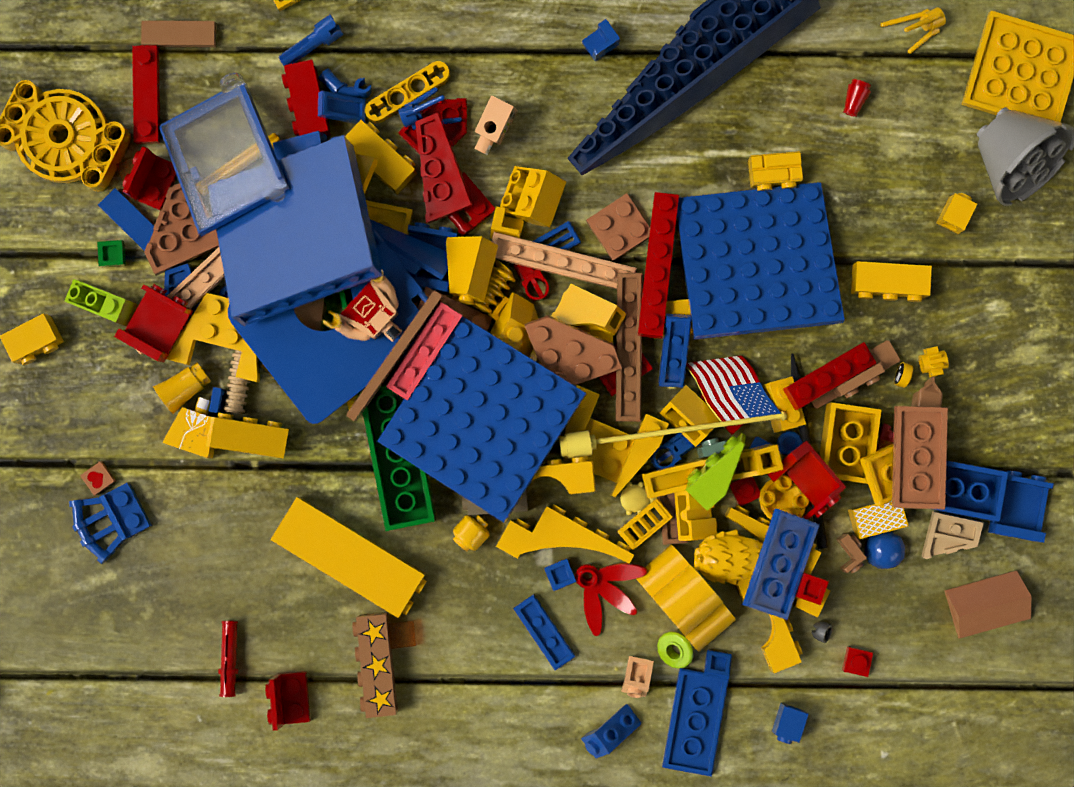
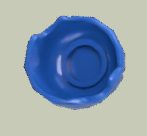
[865,531,905,569]

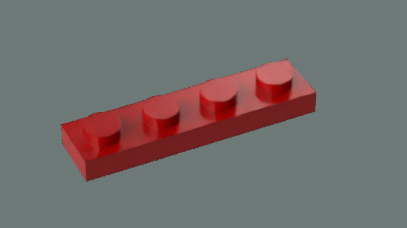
[783,342,876,411]

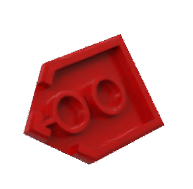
[398,98,467,155]

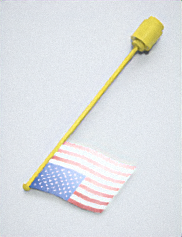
[559,356,787,458]

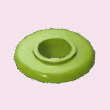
[657,631,693,669]

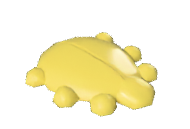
[620,481,657,515]

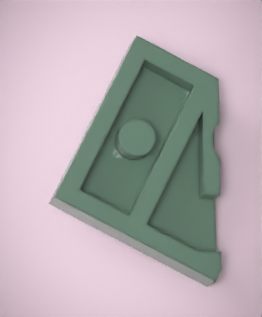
[696,437,745,458]

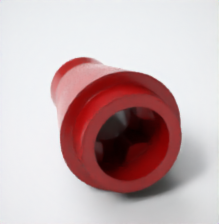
[843,79,871,117]

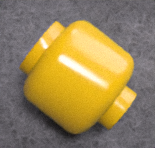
[453,515,490,552]

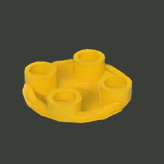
[759,475,809,520]

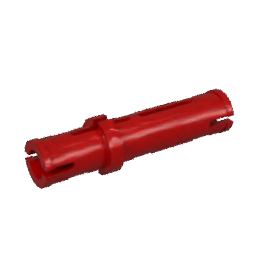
[218,621,238,697]

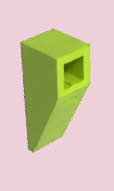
[64,279,139,327]
[686,433,746,511]

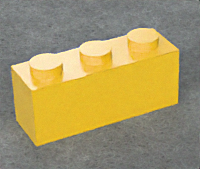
[345,120,417,195]
[851,261,932,302]
[206,413,289,459]

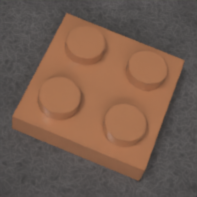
[586,193,650,261]

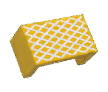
[848,501,909,539]

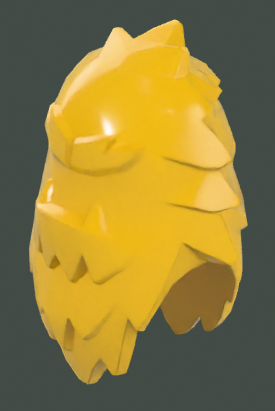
[694,530,763,585]

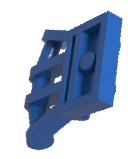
[69,482,152,564]

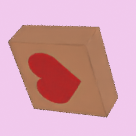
[80,461,116,496]

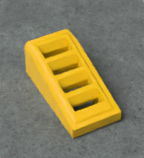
[618,498,673,550]

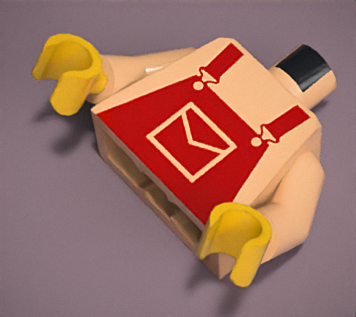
[323,269,402,342]

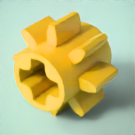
[918,346,949,378]

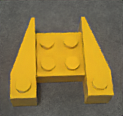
[563,385,669,497]

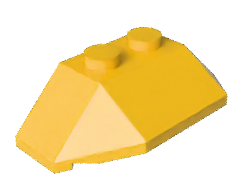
[490,292,538,357]

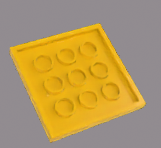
[961,10,1074,122]

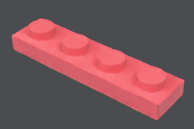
[386,301,462,400]

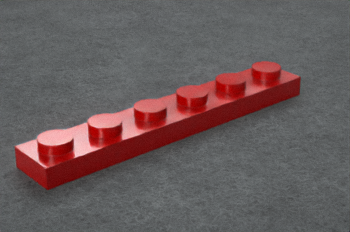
[637,192,679,339]

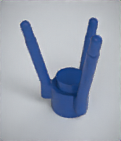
[398,87,462,130]

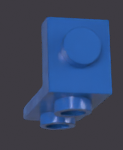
[581,704,641,758]

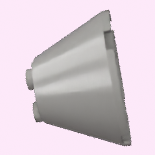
[977,107,1074,206]

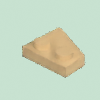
[921,511,983,559]

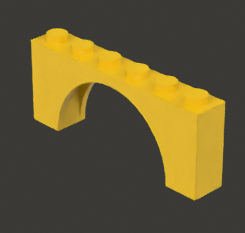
[528,284,626,364]

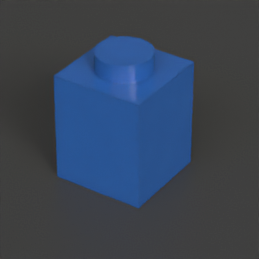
[772,703,808,744]

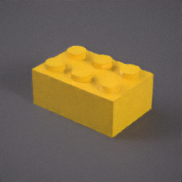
[819,403,881,484]

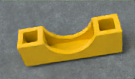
[520,457,596,499]
[736,578,803,673]

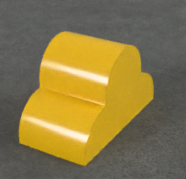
[636,544,736,652]

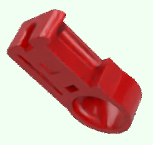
[510,263,549,301]

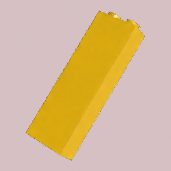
[270,497,427,618]

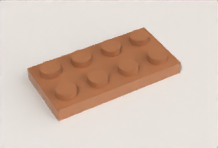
[892,406,948,509]

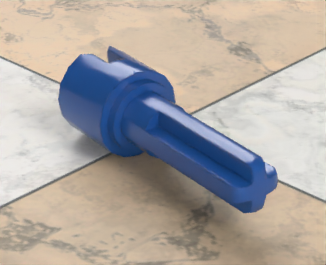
[279,14,344,66]

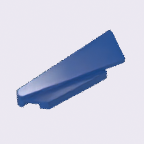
[370,219,448,281]

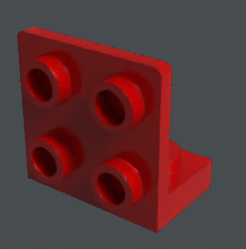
[122,146,177,211]
[265,671,311,731]

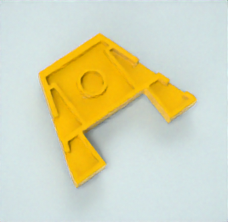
[166,293,260,383]

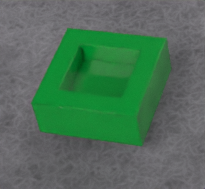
[97,240,126,267]

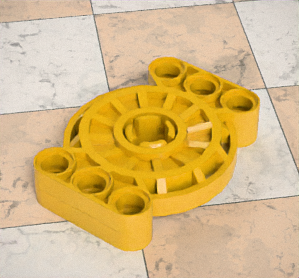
[0,80,131,192]

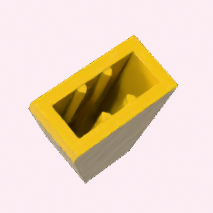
[446,236,499,305]

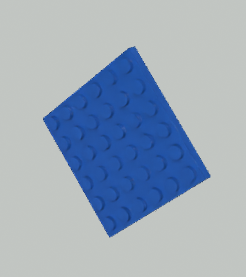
[677,182,845,339]
[377,316,586,523]

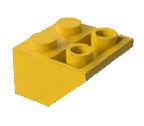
[500,166,566,228]

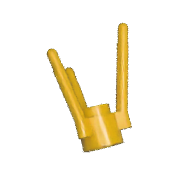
[880,7,946,54]

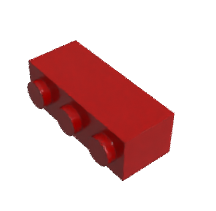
[282,59,331,137]

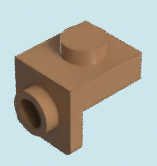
[836,533,867,573]

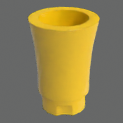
[153,362,211,414]

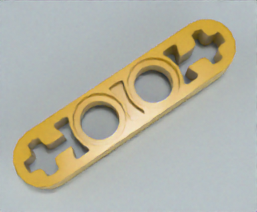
[365,61,450,124]

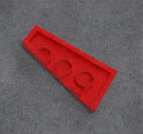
[415,113,473,224]

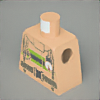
[474,95,518,155]

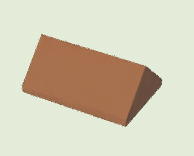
[944,570,1032,639]

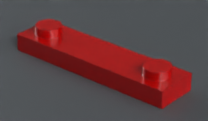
[132,45,160,144]

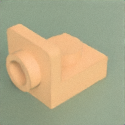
[621,656,654,698]

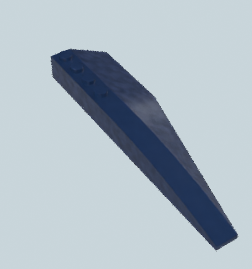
[567,0,821,175]

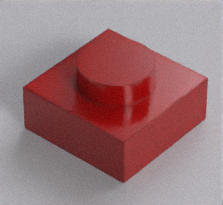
[729,476,760,507]
[795,573,829,605]
[842,646,873,677]

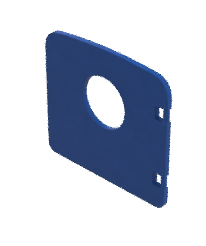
[228,225,429,424]

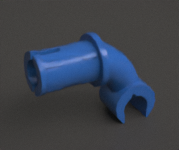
[318,69,372,99]

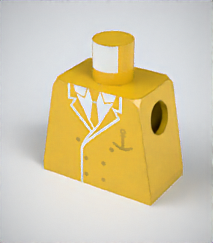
[163,397,215,458]

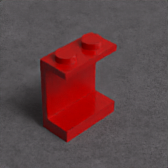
[114,284,193,363]
[767,441,847,520]

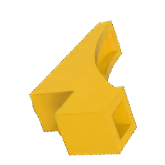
[642,444,783,499]
[496,504,634,564]
[724,505,831,618]

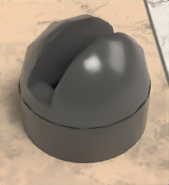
[811,621,833,643]

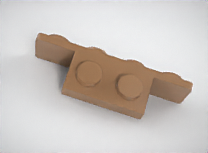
[811,340,900,409]

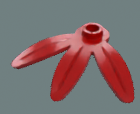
[575,563,647,636]

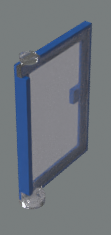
[159,73,290,236]

